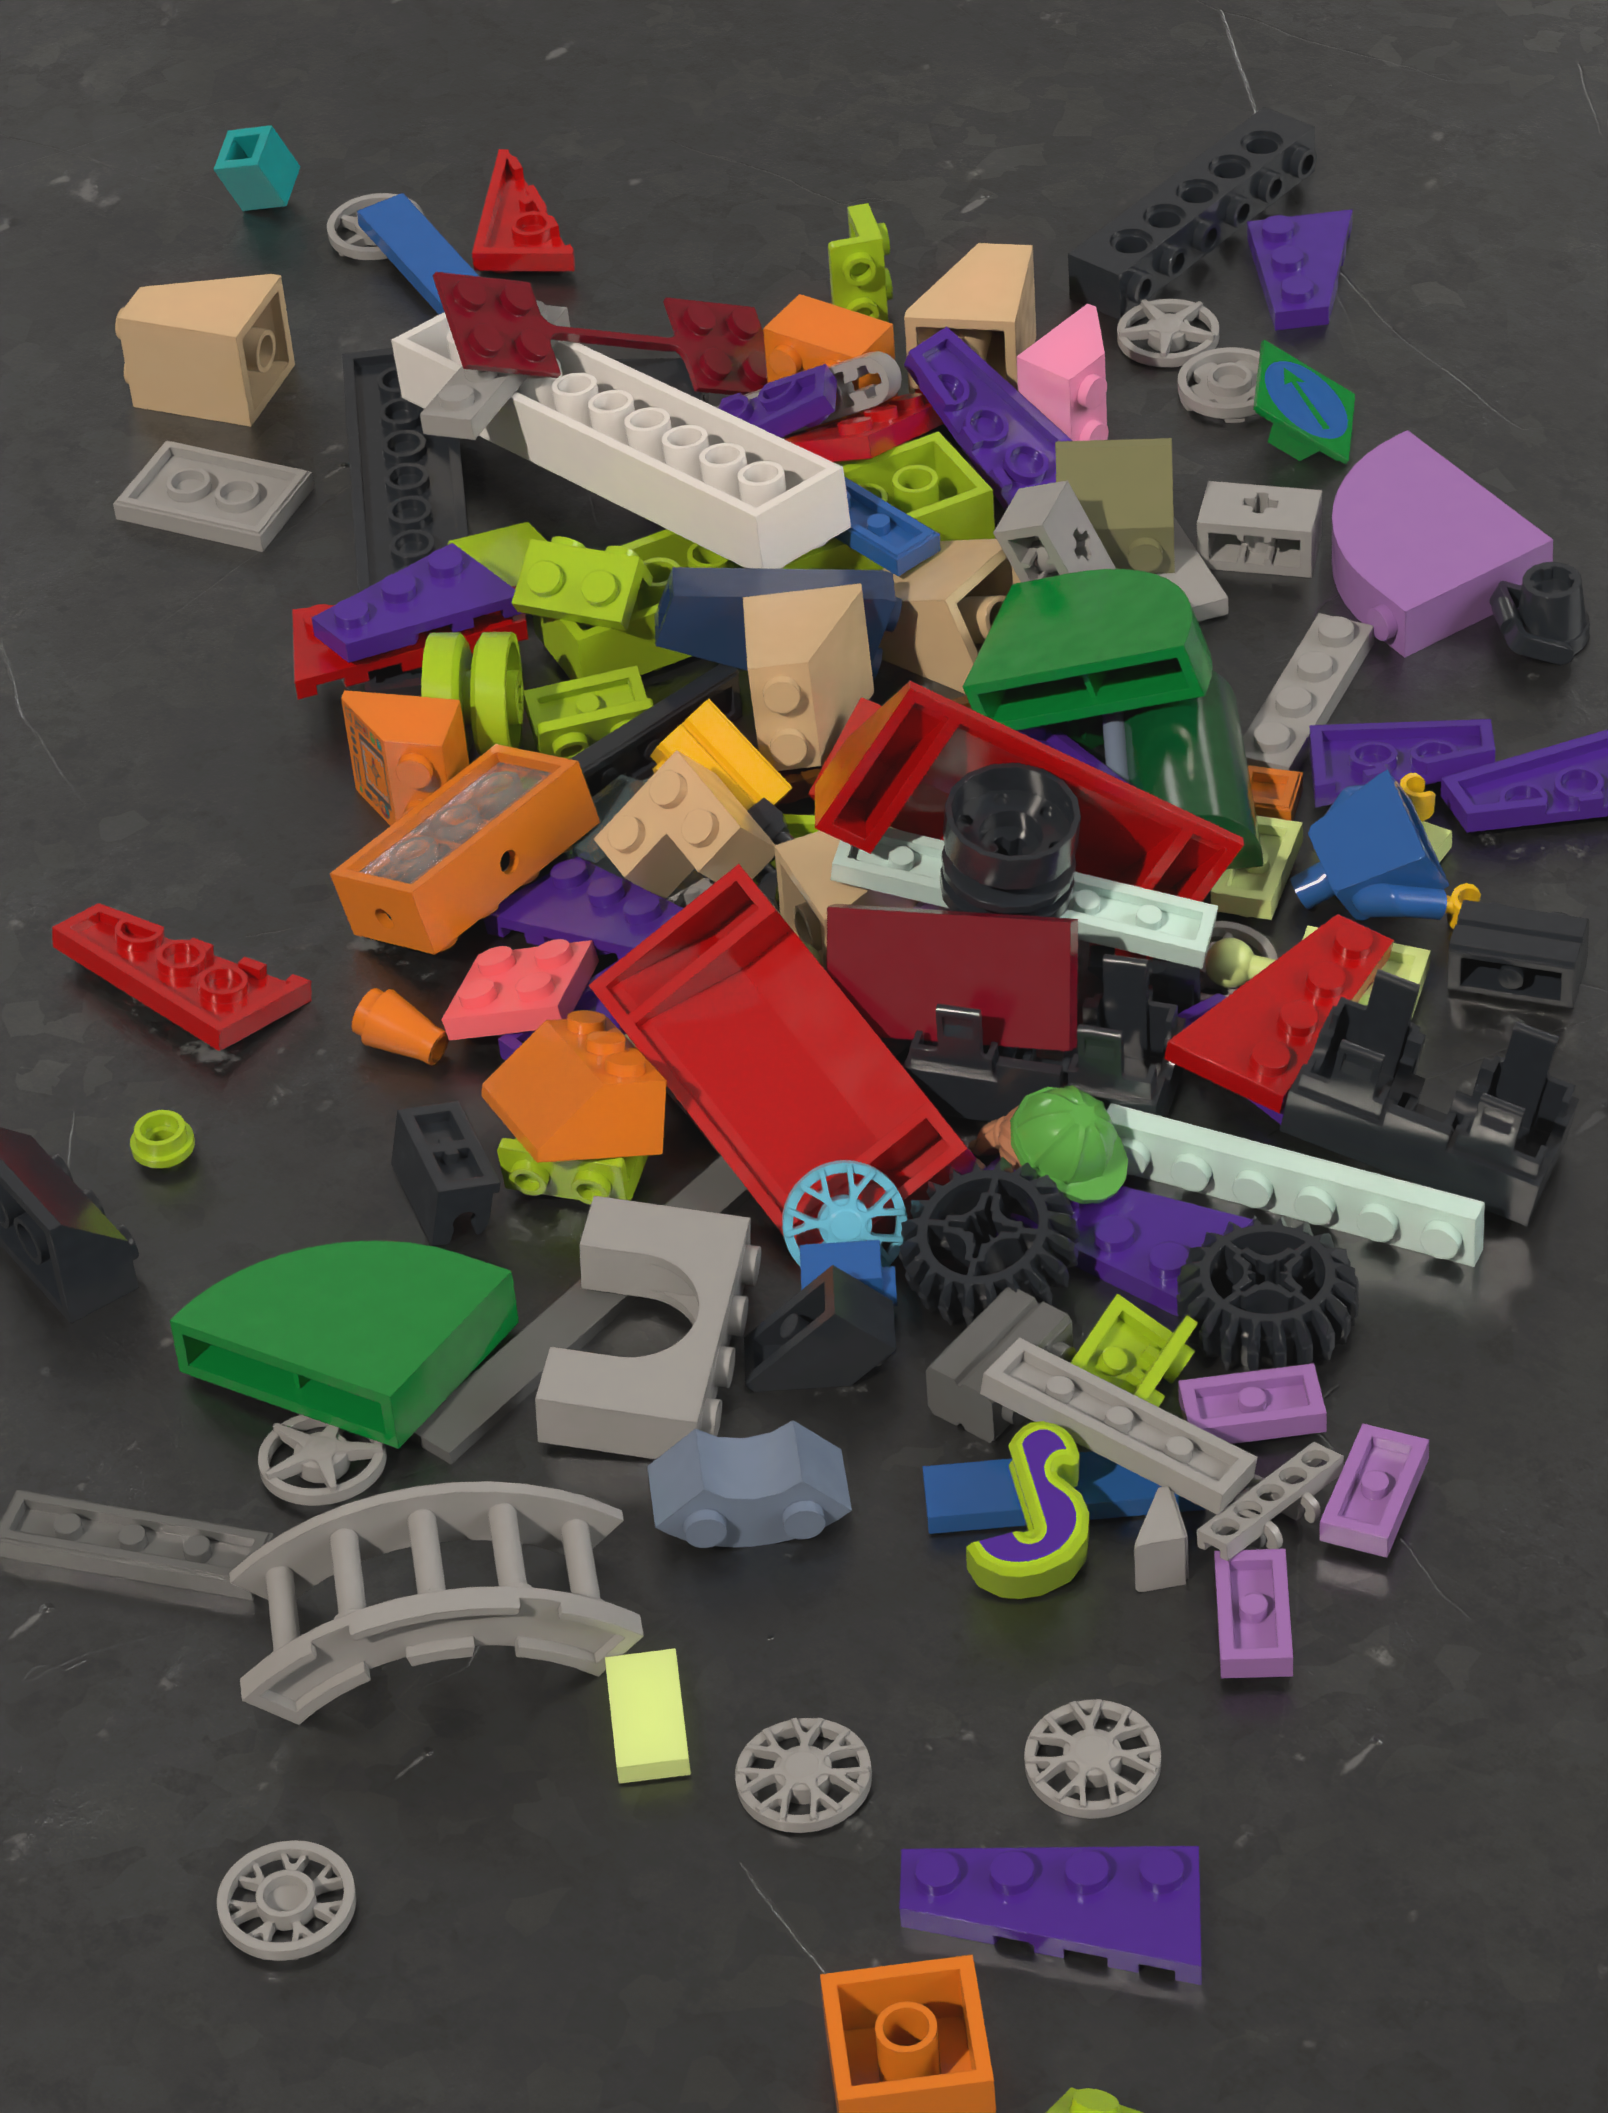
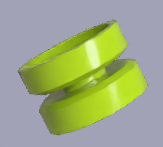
[421,632,524,756]

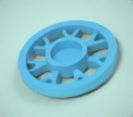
[782,1160,907,1267]

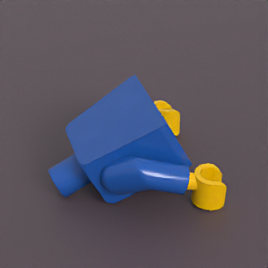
[1290,769,1481,929]

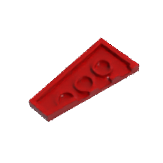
[292,586,528,700]

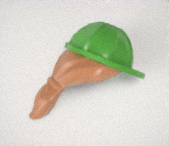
[968,1085,1128,1204]

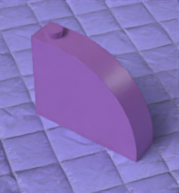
[1332,430,1553,658]

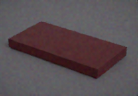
[827,904,1078,1051]

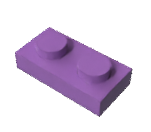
[1178,1363,1327,1444]
[1320,1423,1429,1558]
[1214,1549,1293,1679]

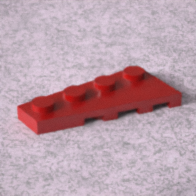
[784,386,944,462]
[52,903,312,1052]
[1164,914,1394,1114]

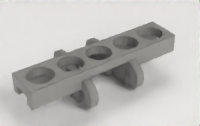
[1197,1442,1344,1561]

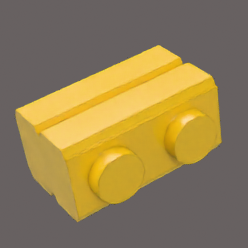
[650,699,793,810]

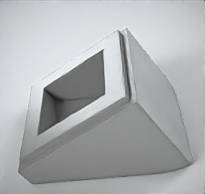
[1134,1486,1189,1592]

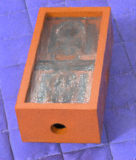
[330,744,600,955]

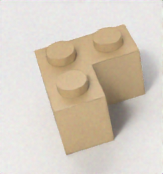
[594,750,775,899]

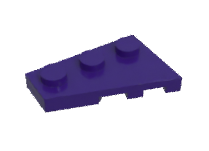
[1247,209,1353,331]
[312,543,522,663]
[1309,719,1495,808]

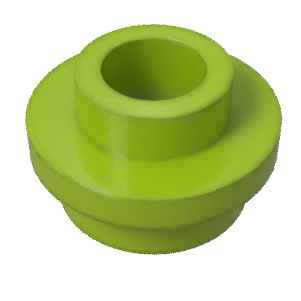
[130,1110,195,1168]

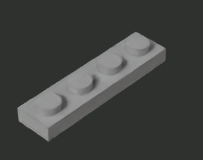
[420,300,570,440]
[1243,613,1374,771]
[980,1337,1258,1515]

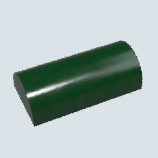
[1124,670,1263,869]

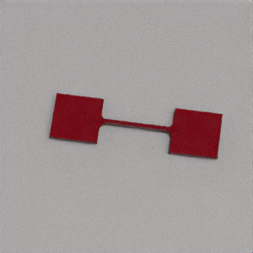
[433,272,768,395]

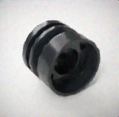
[940,763,1081,918]

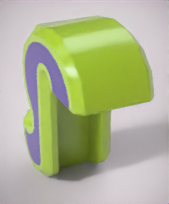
[966,1421,1089,1599]

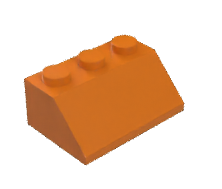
[481,1010,667,1163]

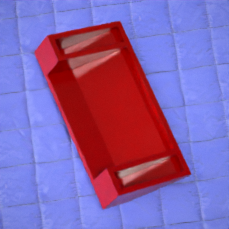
[815,681,1244,959]
[589,864,976,1248]

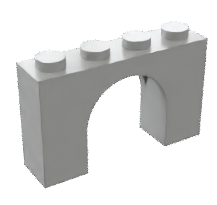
[535,1196,761,1459]

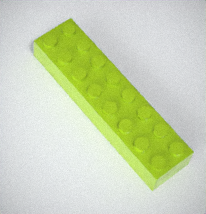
[532,431,995,680]

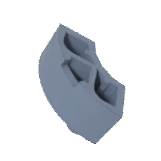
[647,1420,852,1548]

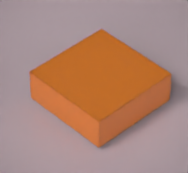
[1248,765,1303,821]

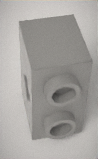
[993,480,1116,582]
[1197,481,1322,578]

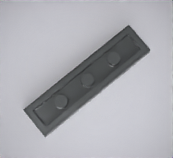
[0,1490,274,1601]

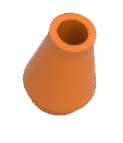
[352,988,449,1066]

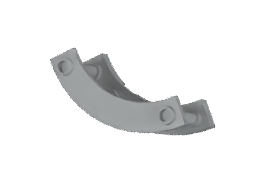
[229,1481,644,1725]

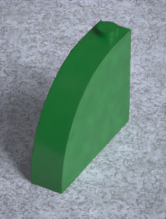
[962,569,1213,730]
[170,1241,519,1449]

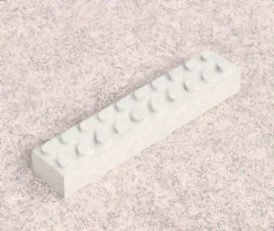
[391,312,851,569]

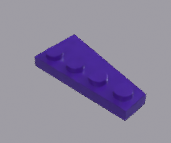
[899,1846,1202,1985]

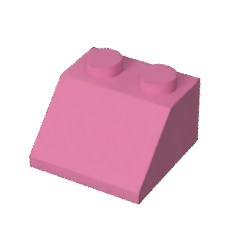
[1017,304,1109,441]

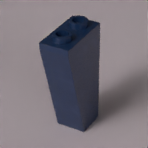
[654,567,902,681]

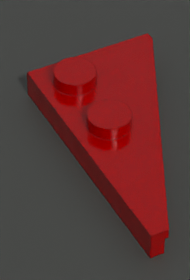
[472,149,575,274]

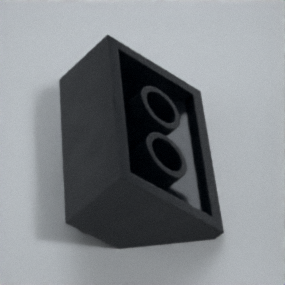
[0,1127,139,1323]

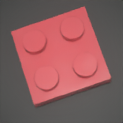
[442,939,599,1041]

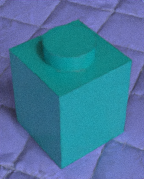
[213,125,300,211]

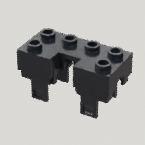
[903,954,1186,1122]
[1279,969,1579,1226]

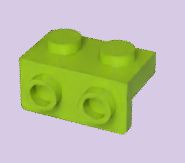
[828,203,893,322]
[512,536,653,631]
[524,665,654,759]
[497,1138,649,1205]
[1070,1294,1198,1407]

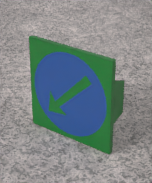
[1253,340,1355,464]

